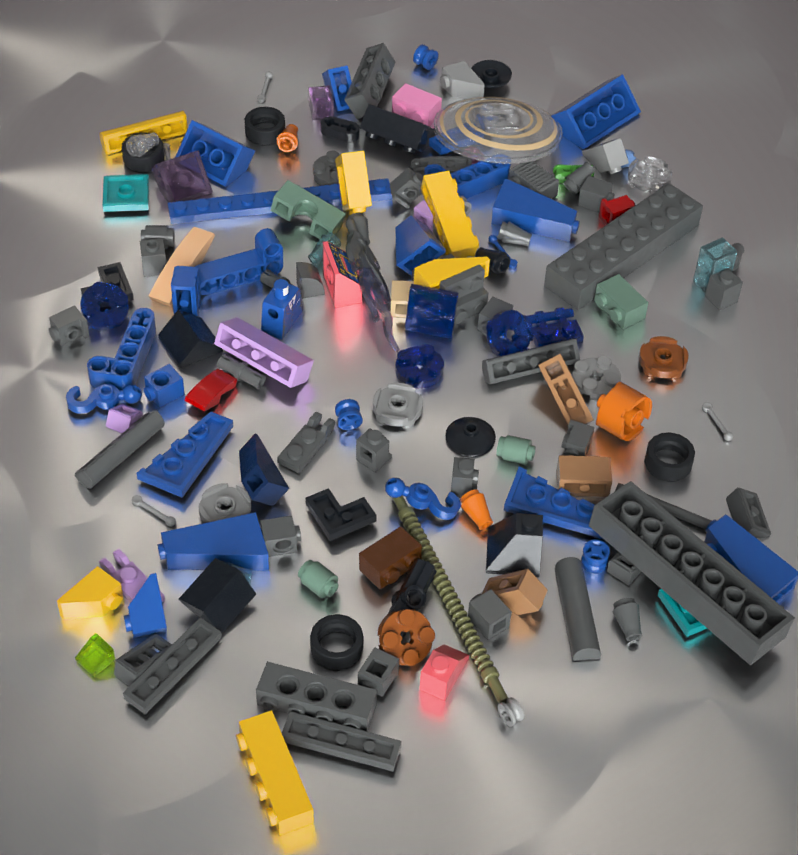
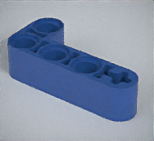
[424,154,511,199]
[195,228,284,295]
[87,308,156,391]

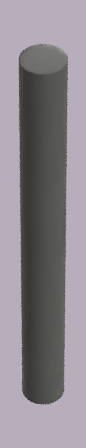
[615,483,712,529]

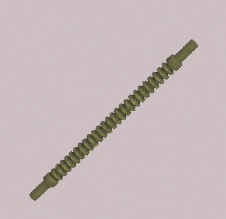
[393,496,508,704]

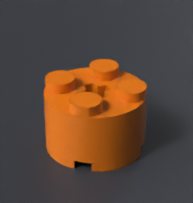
[596,382,652,442]

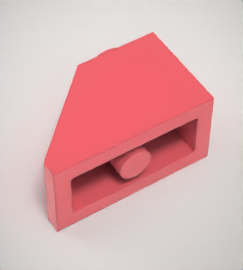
[420,644,469,701]

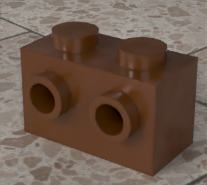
[359,526,422,590]

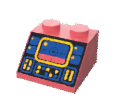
[323,241,366,308]

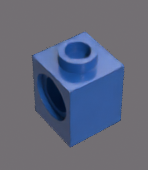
[143,364,185,408]

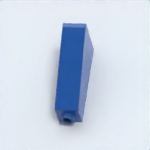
[491,179,580,242]
[157,512,269,571]
[704,514,798,603]

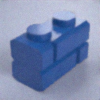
[171,266,201,317]

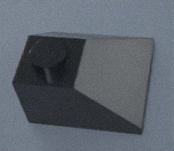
[486,513,543,577]

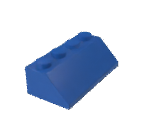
[551,74,641,149]

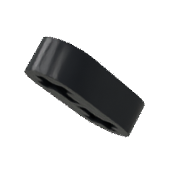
[321,116,360,142]

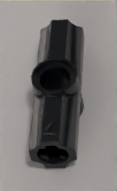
[387,559,437,640]

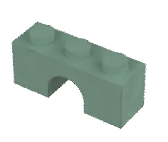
[270,180,346,242]

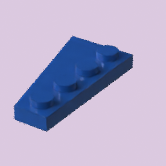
[136,412,233,498]
[504,466,603,539]

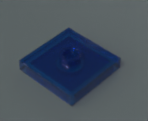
[405,284,459,339]

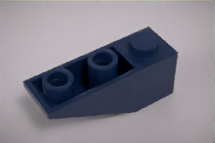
[239,433,289,506]

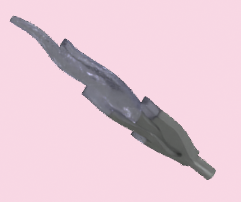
[346,219,400,352]

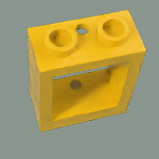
[335,151,372,215]

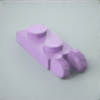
[99,549,165,603]

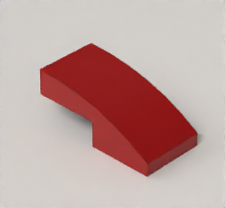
[185,369,237,412]

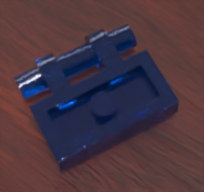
[526,307,584,347]

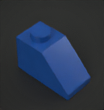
[322,65,352,112]
[124,573,167,638]

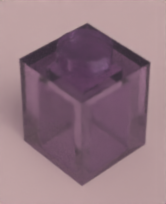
[308,85,334,120]

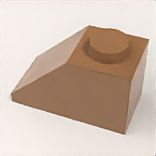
[482,569,548,615]

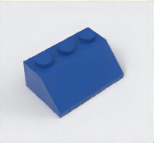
[174,120,255,187]

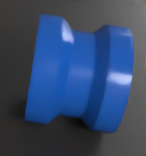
[413,44,439,70]
[335,399,363,431]
[581,539,610,573]

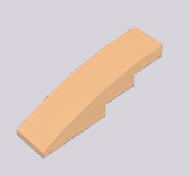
[149,227,215,307]

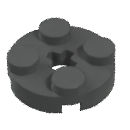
[313,150,340,186]

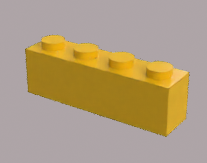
[421,171,479,258]
[236,710,314,835]

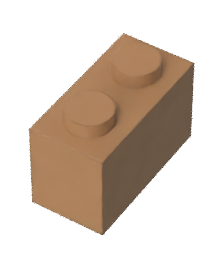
[556,455,612,497]

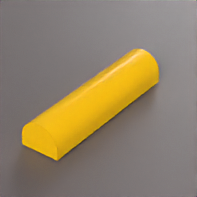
[99,111,188,155]

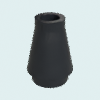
[475,247,510,274]

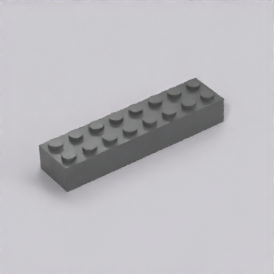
[544,183,703,310]
[589,481,795,666]

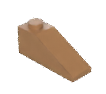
[538,354,594,425]

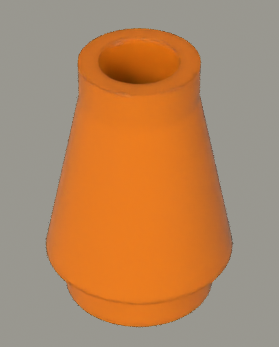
[277,124,298,152]
[460,489,493,530]

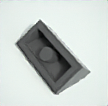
[726,487,771,538]

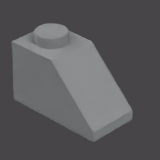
[440,61,485,101]
[582,138,629,174]

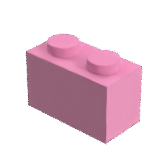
[392,83,442,127]

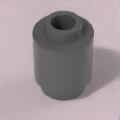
[141,225,175,249]

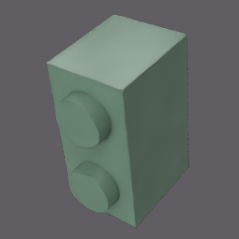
[594,274,649,330]

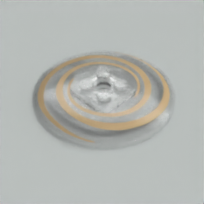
[434,97,563,164]

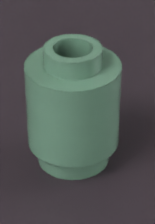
[496,435,536,465]
[298,560,339,598]

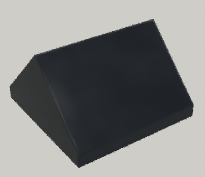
[158,309,223,369]
[178,558,256,634]

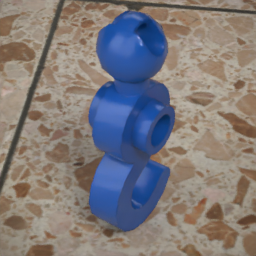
[66,384,142,414]
[385,477,461,520]

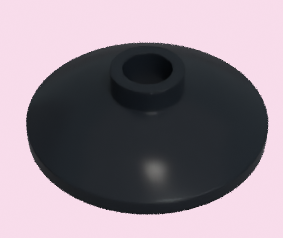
[471,60,512,88]
[445,417,496,457]

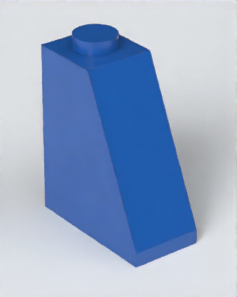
[395,215,446,276]

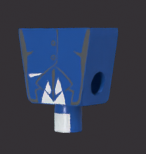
[261,279,303,340]

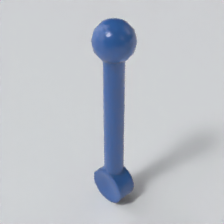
[488,235,518,269]

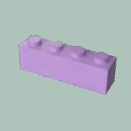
[214,317,314,388]

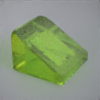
[75,633,115,677]

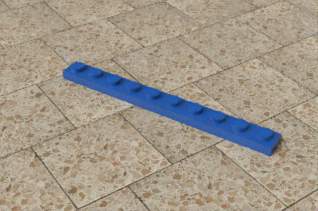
[168,178,392,225]

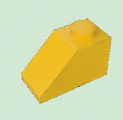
[57,566,123,619]

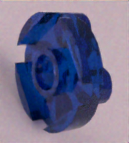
[80,282,129,331]
[486,310,534,356]
[395,344,444,389]

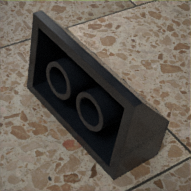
[360,104,438,154]

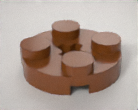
[639,336,689,379]
[377,609,435,666]

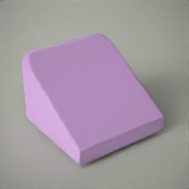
[413,200,433,232]
[106,404,143,433]

